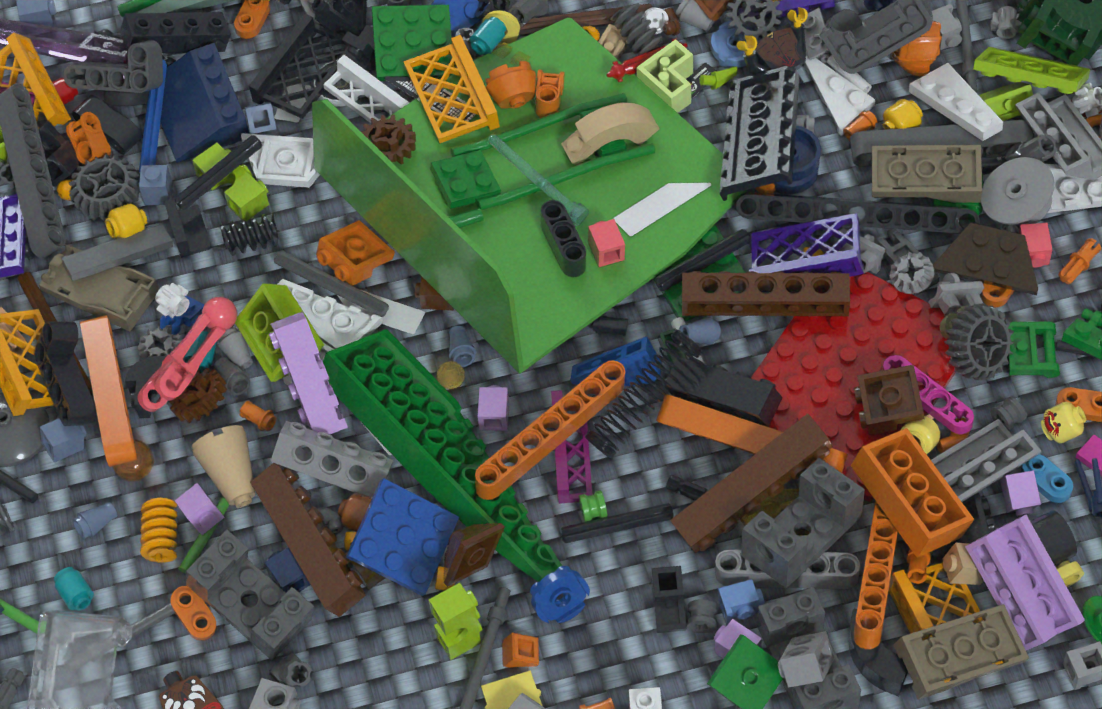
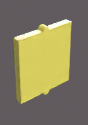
[481,670,542,709]

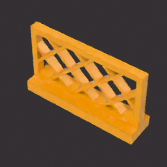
[0,32,71,128]
[403,35,500,144]
[0,309,54,416]
[889,562,1003,683]

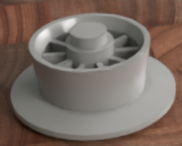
[981,157,1054,227]

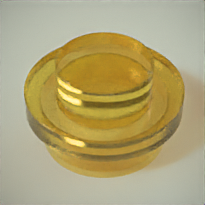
[437,361,465,389]

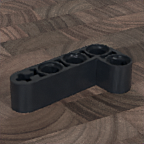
[35,321,96,426]

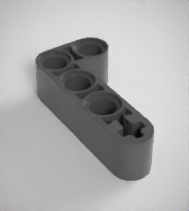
[63,40,163,93]

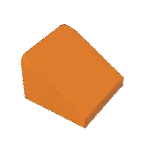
[502,632,539,668]

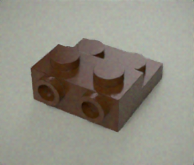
[854,365,925,435]

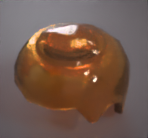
[112,439,154,482]

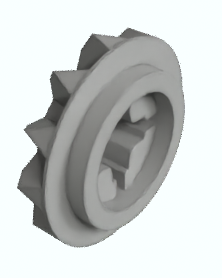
[889,251,934,294]
[137,326,181,359]

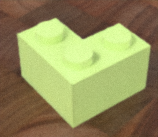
[637,39,693,113]

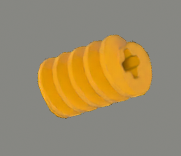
[140,497,177,563]

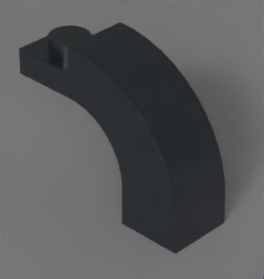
[848,608,908,697]

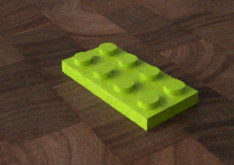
[973,47,1090,94]

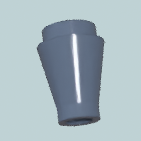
[679,317,721,345]
[449,326,476,367]
[72,502,117,539]

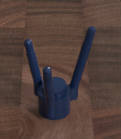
[1075,458,1102,517]

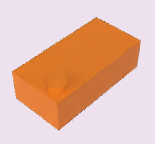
[851,428,974,558]

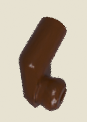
[663,8,681,36]

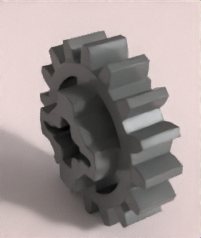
[725,0,782,42]

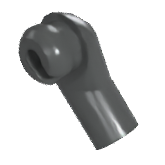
[318,507,343,533]

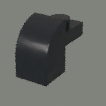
[342,25,375,71]
[38,121,80,187]
[125,356,166,419]
[651,566,687,633]

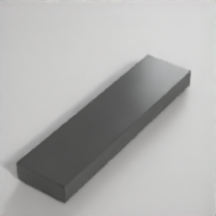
[62,224,173,282]

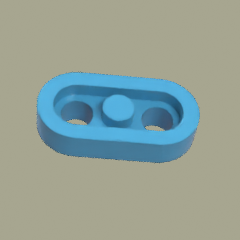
[1021,454,1073,503]

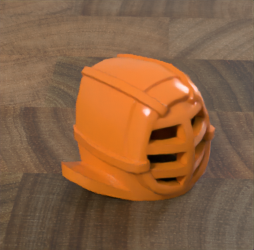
[892,21,942,76]

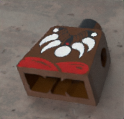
[159,671,224,709]

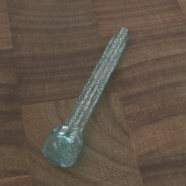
[488,134,589,227]

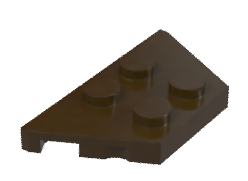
[933,223,1038,296]

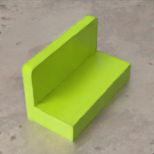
[979,82,1033,121]

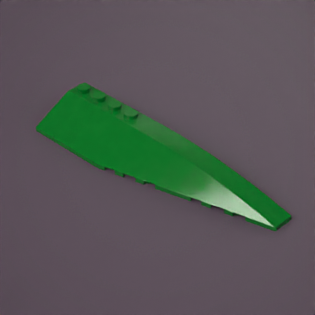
[323,329,562,582]

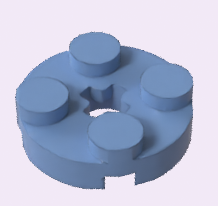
[711,21,761,68]

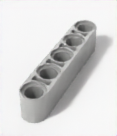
[715,550,860,589]

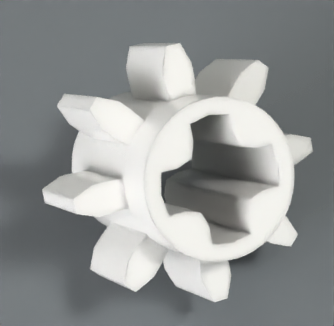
[1072,83,1102,118]
[155,283,189,318]

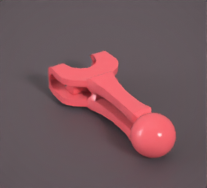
[137,297,237,412]

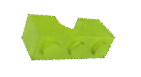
[192,143,269,222]
[429,583,482,660]

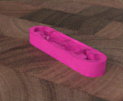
[883,355,974,434]

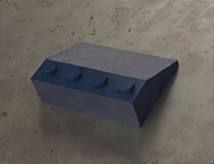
[160,43,250,163]

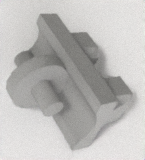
[837,228,886,274]
[929,273,985,316]

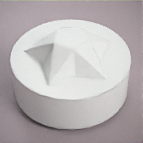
[642,7,669,34]

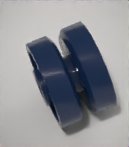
[774,125,821,194]

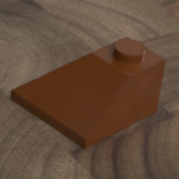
[444,523,505,587]

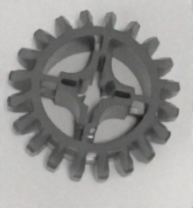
[69,154,141,222]
[944,304,1015,380]

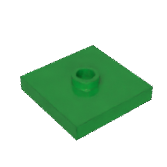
[707,634,783,709]

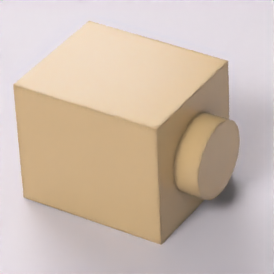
[942,543,984,585]

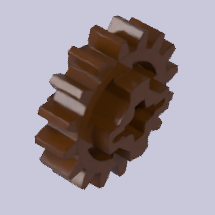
[361,115,416,165]
[169,368,227,423]

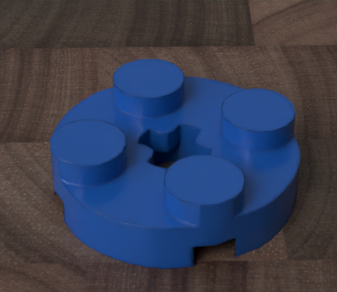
[530,566,590,623]

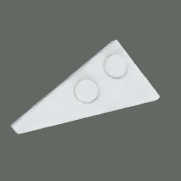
[804,51,875,136]

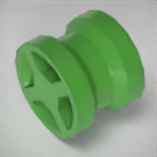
[579,490,608,522]

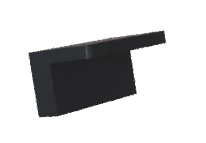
[164,198,211,258]

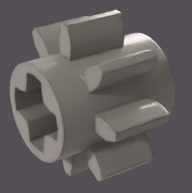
[991,6,1022,39]

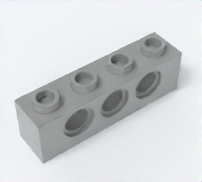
[270,421,393,498]

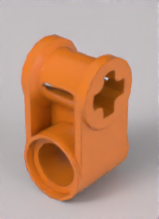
[536,69,565,118]
[66,112,111,164]

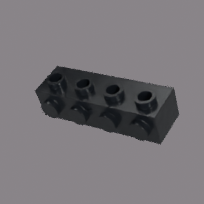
[120,12,231,54]
[663,357,782,427]

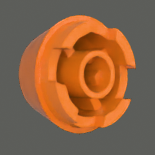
[485,61,536,108]

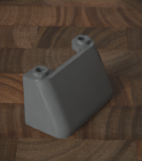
[820,0,933,74]

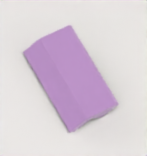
[965,515,1085,650]

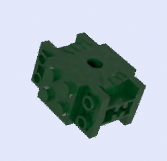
[1016,0,1102,66]

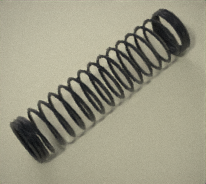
[585,329,702,459]

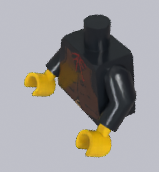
[737,7,808,86]

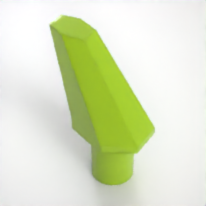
[699,67,737,90]

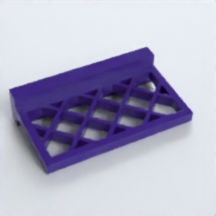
[749,213,864,293]

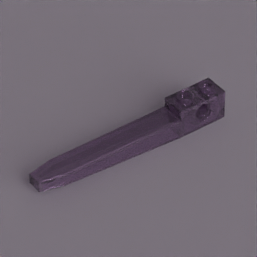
[0,19,128,80]

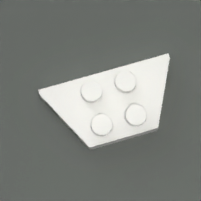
[241,133,320,188]

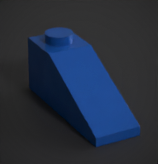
[570,336,662,386]

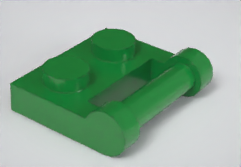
[1007,322,1060,378]

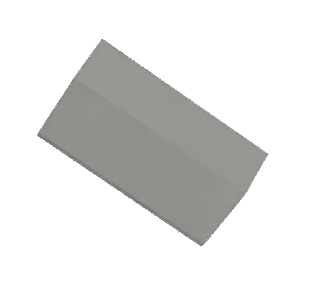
[1015,92,1102,180]
[931,419,1041,502]

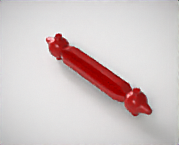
[606,38,688,82]

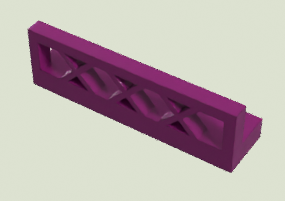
[551,390,592,504]

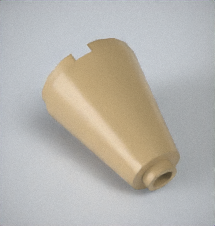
[192,425,256,508]

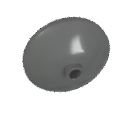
[0,393,50,467]

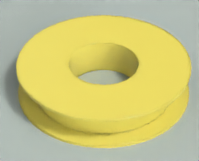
[482,10,520,46]

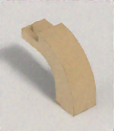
[561,103,660,166]

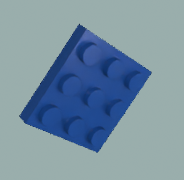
[346,478,459,596]

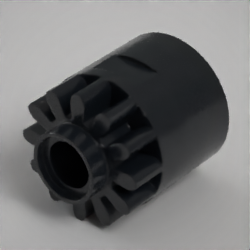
[1030,510,1077,565]

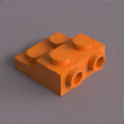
[316,220,395,286]

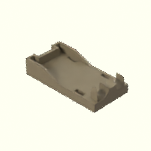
[872,145,982,203]
[39,244,159,332]
[894,604,1029,700]

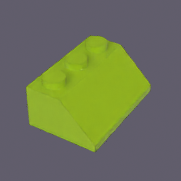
[235,283,324,382]

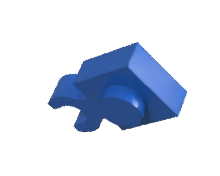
[160,295,205,335]

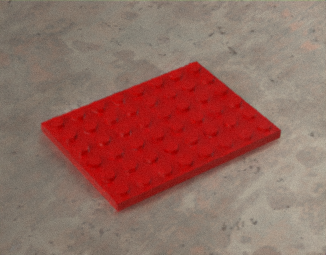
[751,272,956,502]

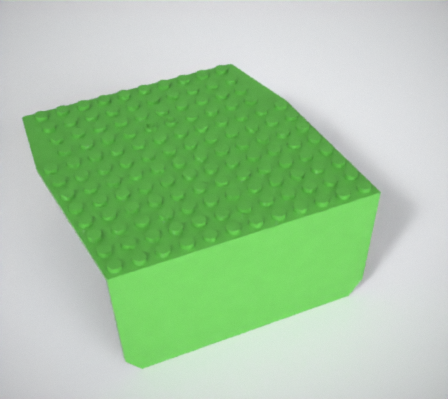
[312,18,747,374]

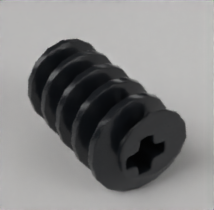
[220,212,279,256]

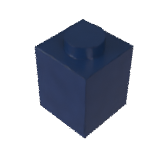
[264,547,310,593]

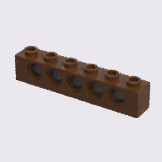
[682,271,850,316]

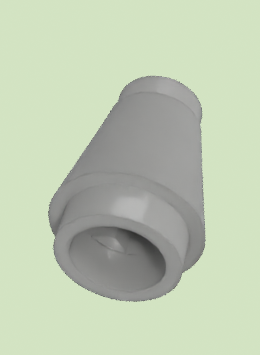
[676,0,715,32]
[218,328,253,370]

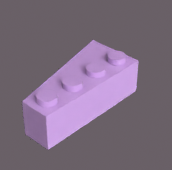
[269,312,348,434]

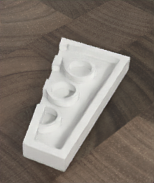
[909,63,1003,141]
[1046,164,1102,213]
[277,279,383,349]

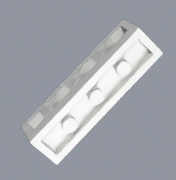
[324,55,409,123]

